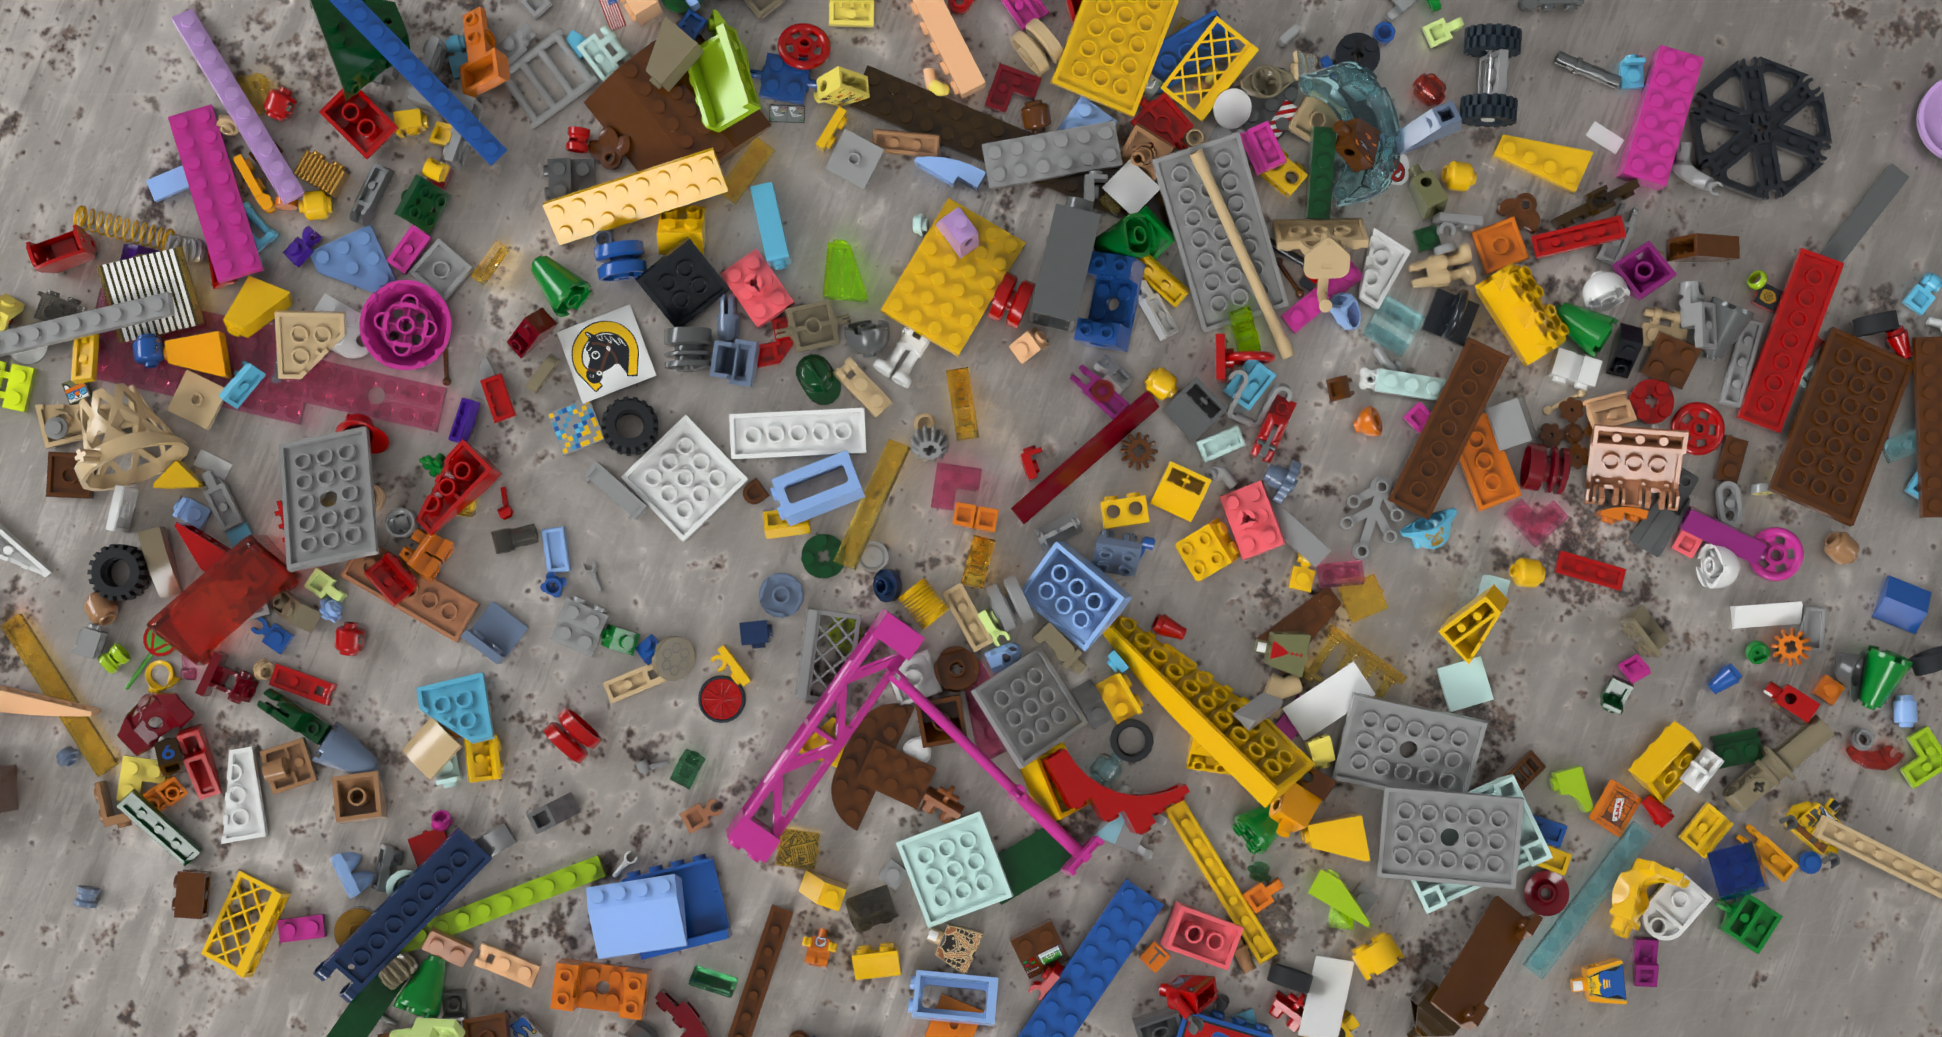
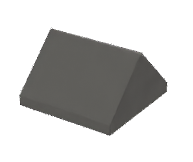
[1132,1007,1181,1037]

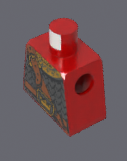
[1763,681,1821,725]

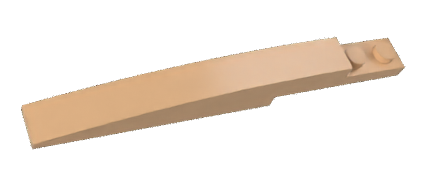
[0,685,101,716]

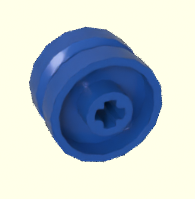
[594,240,648,282]

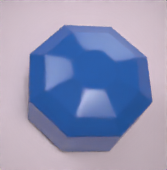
[1372,21,1396,45]

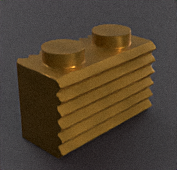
[293,150,349,198]

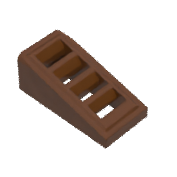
[1499,750,1546,791]

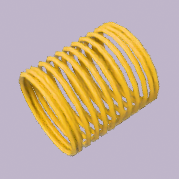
[898,578,950,630]

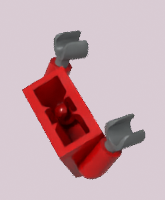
[1159,975,1230,1035]

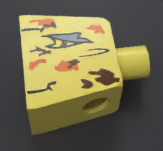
[814,66,870,107]

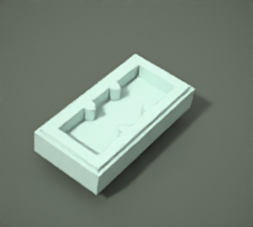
[1196,424,1246,463]

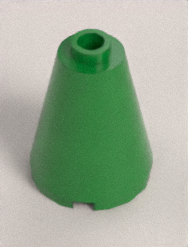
[1094,212,1156,258]
[531,256,591,317]
[1556,302,1618,358]
[1859,645,1913,710]

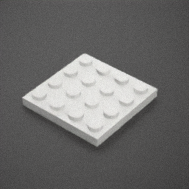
[621,415,749,542]

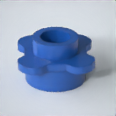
[540,572,567,598]

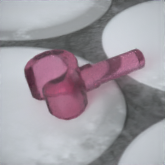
[180,649,197,680]

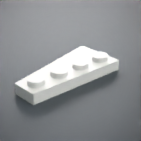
[221,746,268,844]

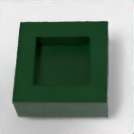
[1412,225,1441,253]

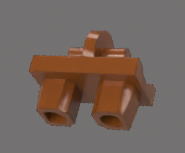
[921,785,965,824]

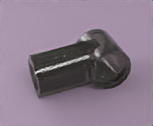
[491,524,539,554]

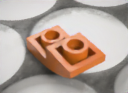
[1595,507,1649,525]
[142,775,188,811]

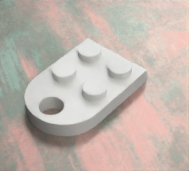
[314,293,369,359]
[1641,868,1713,941]

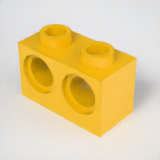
[1260,148,1308,199]
[1100,492,1150,529]

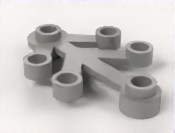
[1340,476,1404,561]

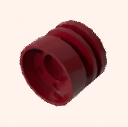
[1520,443,1571,495]

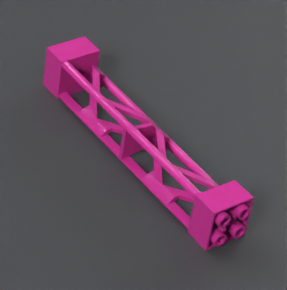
[726,608,925,863]

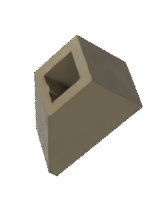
[271,589,322,633]

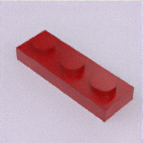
[1553,551,1627,591]

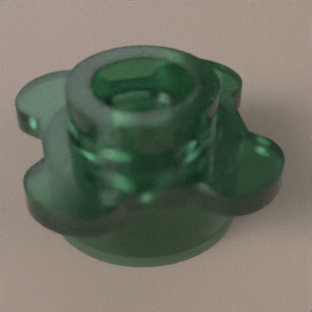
[1247,861,1272,882]

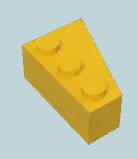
[1438,584,1509,665]

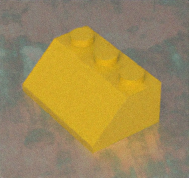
[1628,720,1703,803]
[1020,742,1089,821]

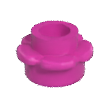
[431,810,453,831]

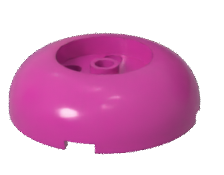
[359,280,452,371]

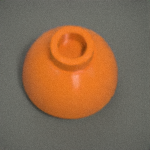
[1353,406,1383,437]

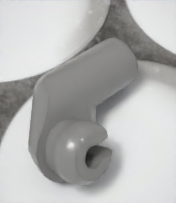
[1373,345,1403,371]
[1205,466,1239,489]

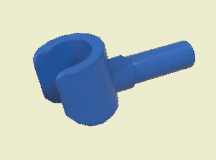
[1139,537,1155,561]

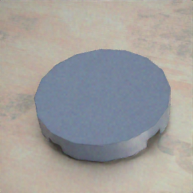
[759,573,804,618]

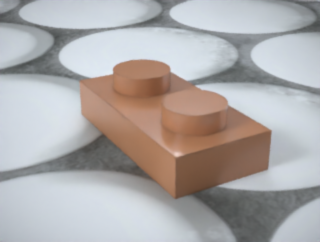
[421,927,474,968]

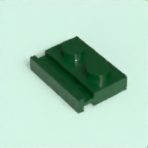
[1710,727,1763,769]

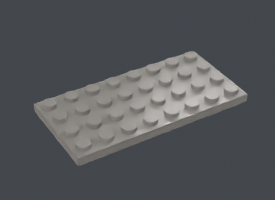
[1151,132,1289,333]

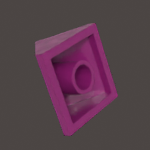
[1612,241,1677,301]

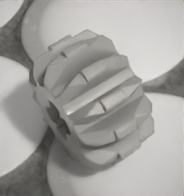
[165,235,206,262]
[911,425,949,463]

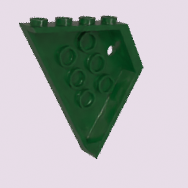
[309,0,410,101]

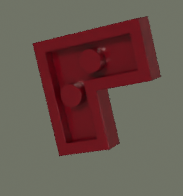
[984,63,1042,114]

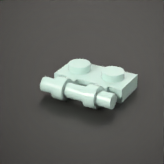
[576,24,632,82]

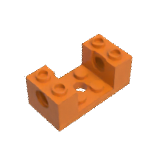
[550,958,652,1020]

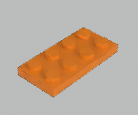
[1459,413,1522,512]

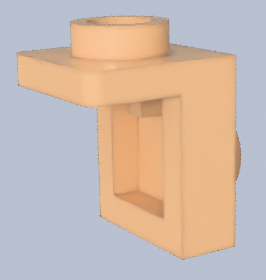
[1009,327,1049,364]

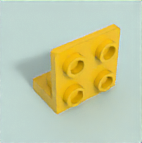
[1095,672,1144,724]

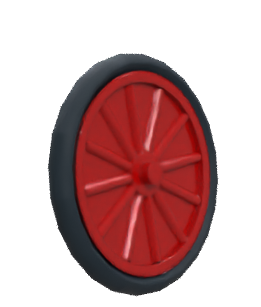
[698,675,746,723]

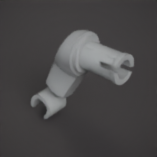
[1672,142,1725,196]

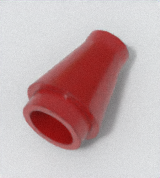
[1885,325,1913,359]
[1151,614,1187,640]
[1641,794,1675,828]

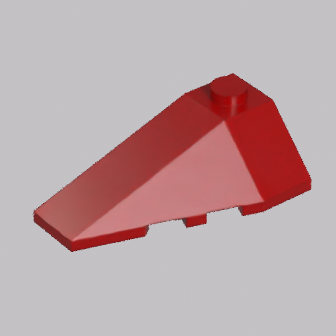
[416,439,502,536]

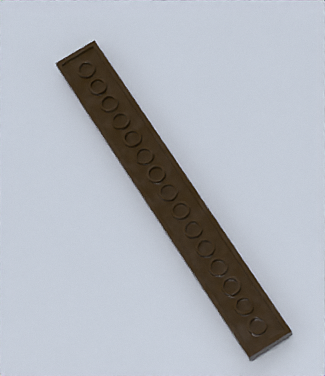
[850,65,1175,242]

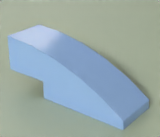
[915,156,986,191]

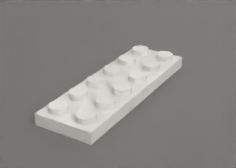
[729,408,867,460]

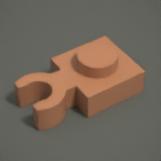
[679,799,722,834]

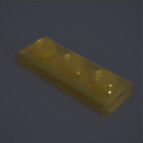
[721,137,776,205]

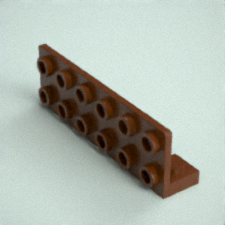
[1430,896,1543,1031]

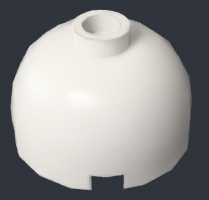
[1582,271,1630,312]
[1696,544,1740,589]

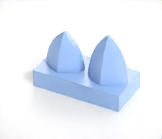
[330,852,374,899]

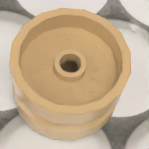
[1010,18,1063,77]

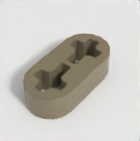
[526,354,561,394]

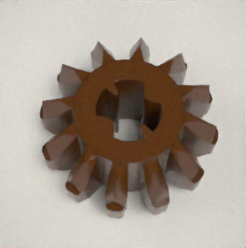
[1119,432,1158,471]

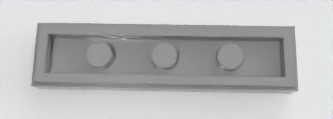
[1718,319,1764,409]

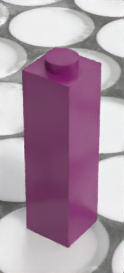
[1679,506,1767,565]

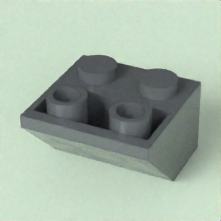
[1162,377,1228,442]

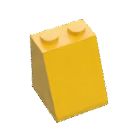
[1299,812,1370,862]

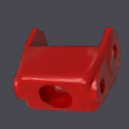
[26,225,98,273]

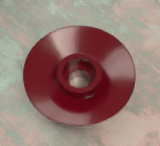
[1524,870,1570,916]

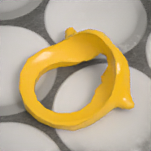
[145,660,181,693]

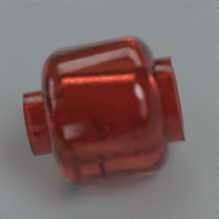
[1412,73,1446,107]

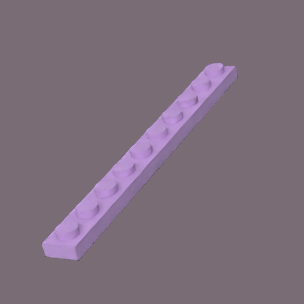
[172,8,304,205]

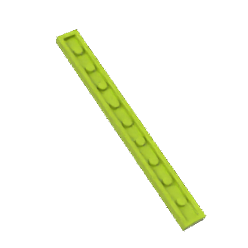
[395,855,607,957]

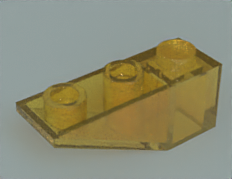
[946,367,979,441]

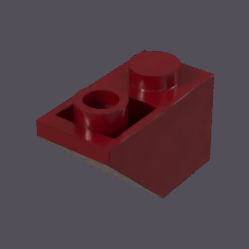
[507,307,557,359]

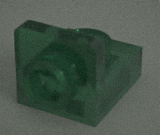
[670,749,706,790]

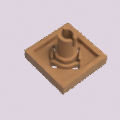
[1120,123,1176,183]

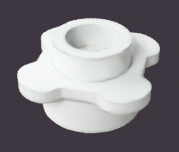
[1358,367,1377,391]

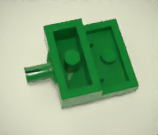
[1715,891,1783,955]

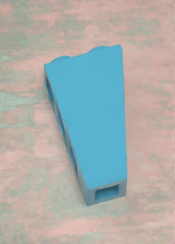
[750,182,792,270]

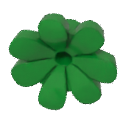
[419,453,445,478]

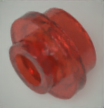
[1091,380,1114,402]

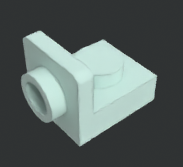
[436,753,463,788]

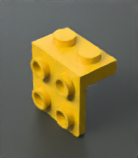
[1175,517,1241,581]

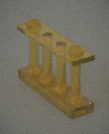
[1302,625,1407,698]

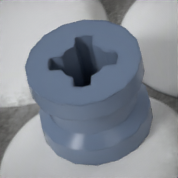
[73,885,100,908]

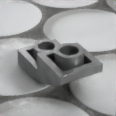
[473,822,517,856]
[441,989,467,1028]

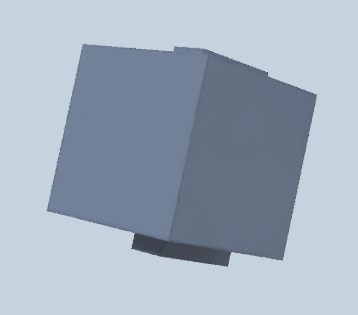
[709,339,760,387]

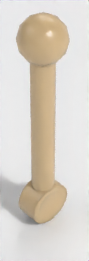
[1543,390,1586,415]

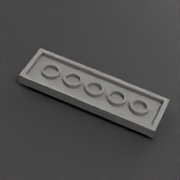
[982,120,1123,190]

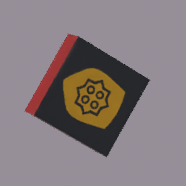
[1751,283,1783,312]

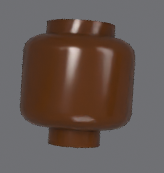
[1020,99,1052,134]

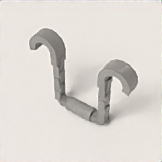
[1226,366,1292,428]

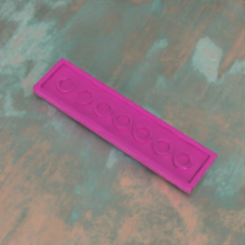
[168,104,264,283]

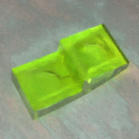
[1228,306,1261,351]

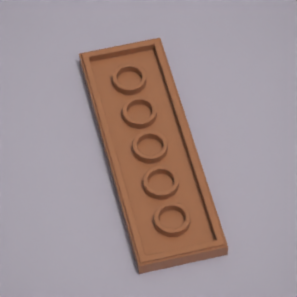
[340,546,481,643]

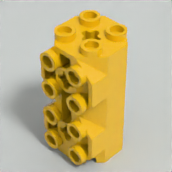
[1474,262,1569,367]

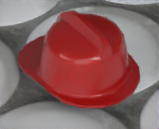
[335,413,389,454]

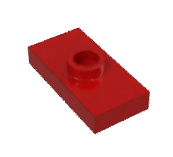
[480,373,517,423]

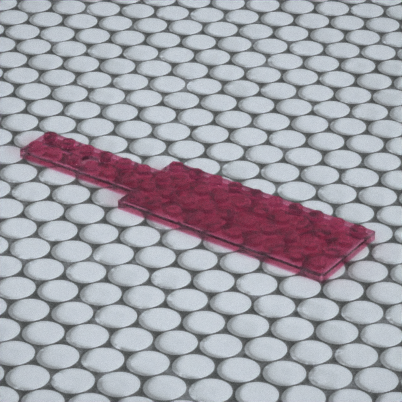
[95,288,447,432]

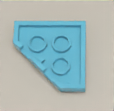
[416,672,495,744]

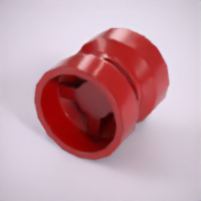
[565,126,591,153]

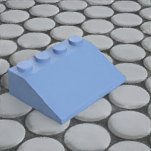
[1021,541,1133,652]
[586,874,688,959]

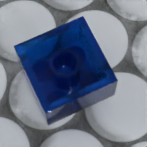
[1707,841,1770,901]

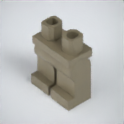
[1032,621,1088,675]

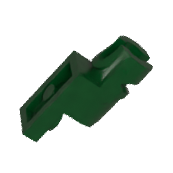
[257,688,333,745]

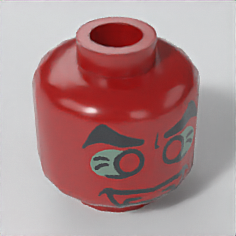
[263,86,297,122]
[334,622,365,656]

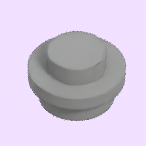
[45,417,68,439]

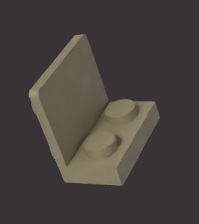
[1620,605,1670,658]

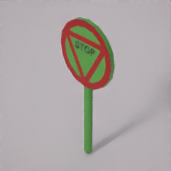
[125,621,179,690]

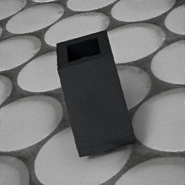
[1606,323,1643,379]

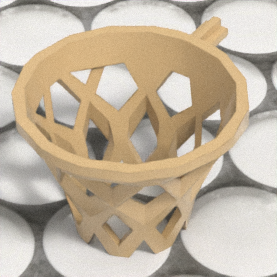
[74,383,189,491]

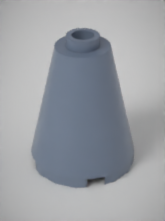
[312,721,379,774]

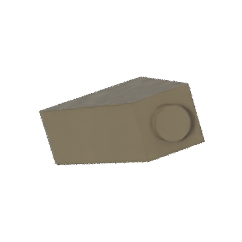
[646,17,704,92]

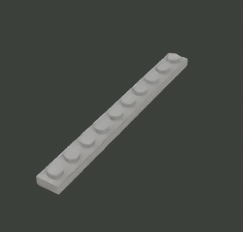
[0,292,175,357]

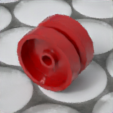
[988,272,1036,330]
[543,707,602,764]

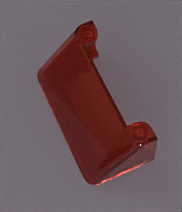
[147,534,302,666]

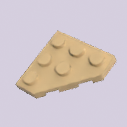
[275,310,347,379]

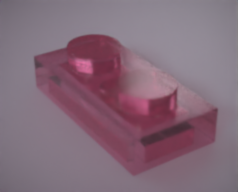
[1316,560,1365,588]

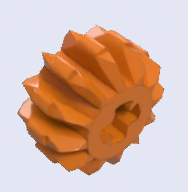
[1771,628,1812,667]

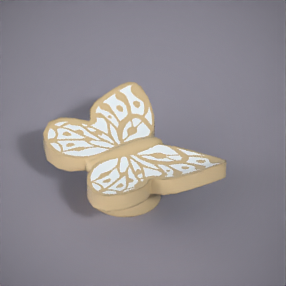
[1290,50,1323,86]

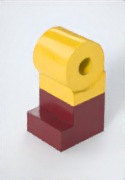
[422,157,454,191]

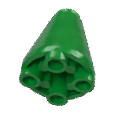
[1232,804,1279,855]
[393,954,446,1019]

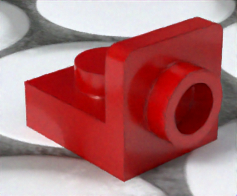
[1019,445,1043,481]

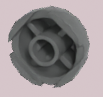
[844,320,890,358]

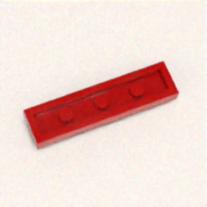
[1531,215,1626,259]

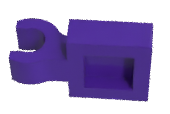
[282,226,321,268]

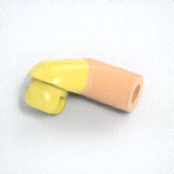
[1192,65,1220,95]
[923,68,950,97]

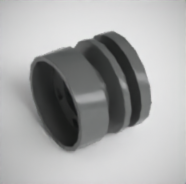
[664,327,712,372]

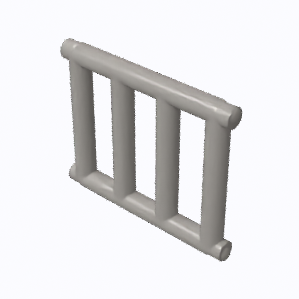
[504,28,599,129]

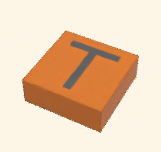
[1139,940,1171,973]

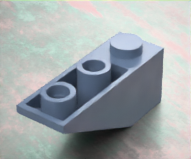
[1389,100,1462,156]

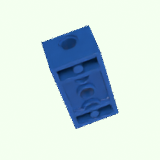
[1074,251,1145,352]

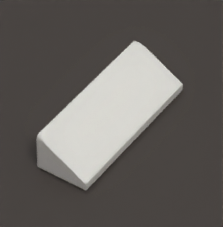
[1730,601,1803,629]

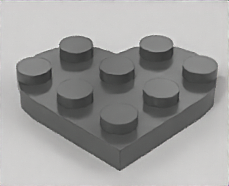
[1234,68,1298,141]

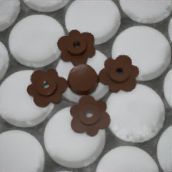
[1538,397,1593,469]

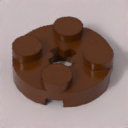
[934,646,980,692]

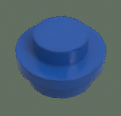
[1798,851,1822,874]

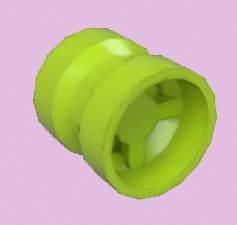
[98,643,131,674]

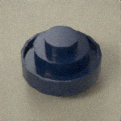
[873,569,902,602]

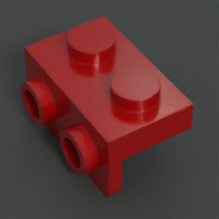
[364,551,417,607]

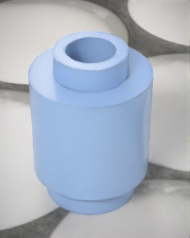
[1893,695,1918,728]

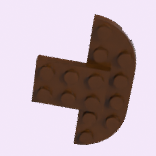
[831,703,936,831]

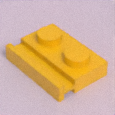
[1678,802,1734,859]

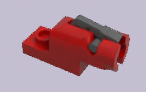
[1249,394,1297,464]

